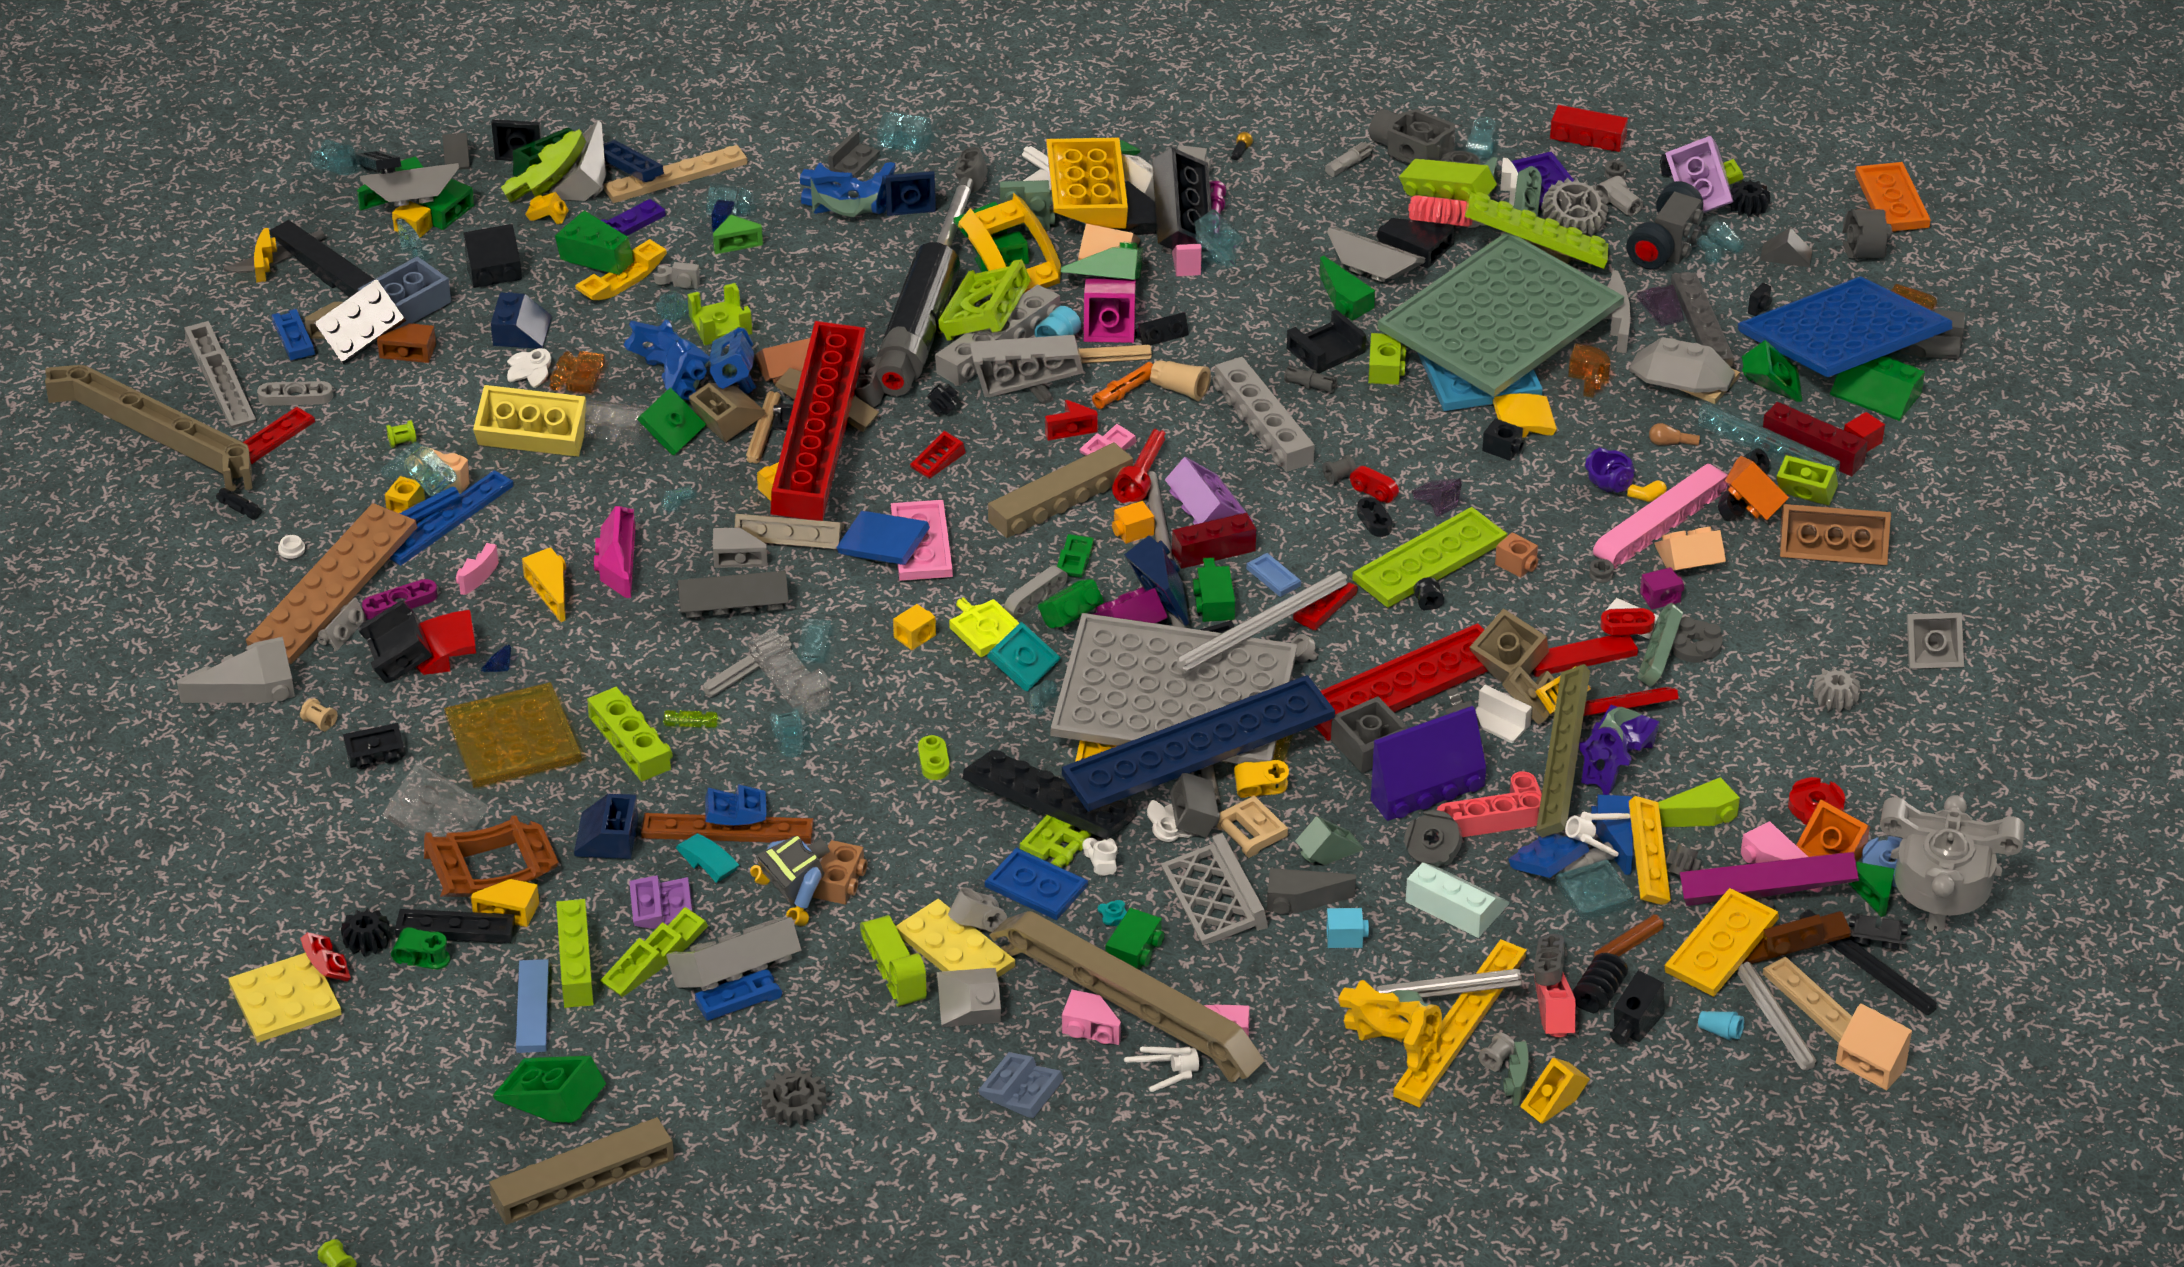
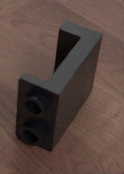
[1286,310,1367,374]
[358,600,433,683]

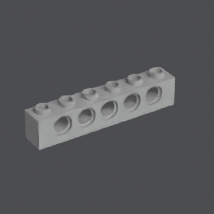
[935,284,1061,386]
[1213,357,1315,472]

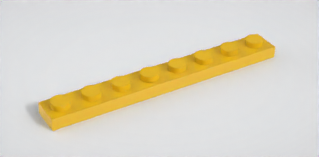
[1393,939,1527,1108]

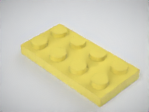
[896,899,1015,978]

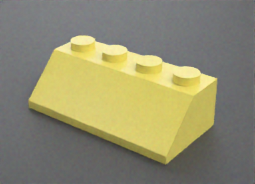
[473,385,586,457]

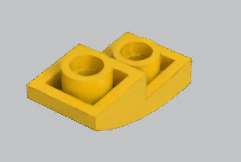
[254,228,277,283]

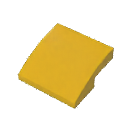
[1493,393,1557,438]

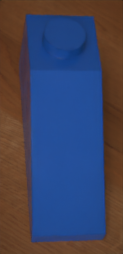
[1591,795,1633,875]

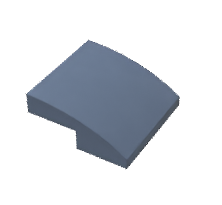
[978,1052,1064,1118]

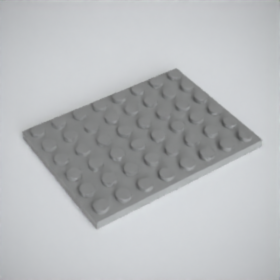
[1050,613,1297,764]

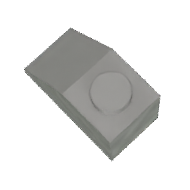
[713,527,767,568]

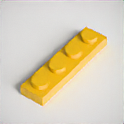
[1629,796,1671,905]

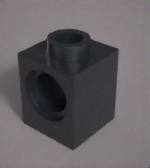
[1482,418,1525,461]

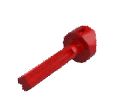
[1112,429,1166,503]

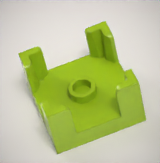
[687,283,752,346]

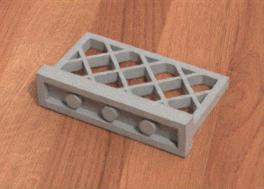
[1161,833,1268,945]

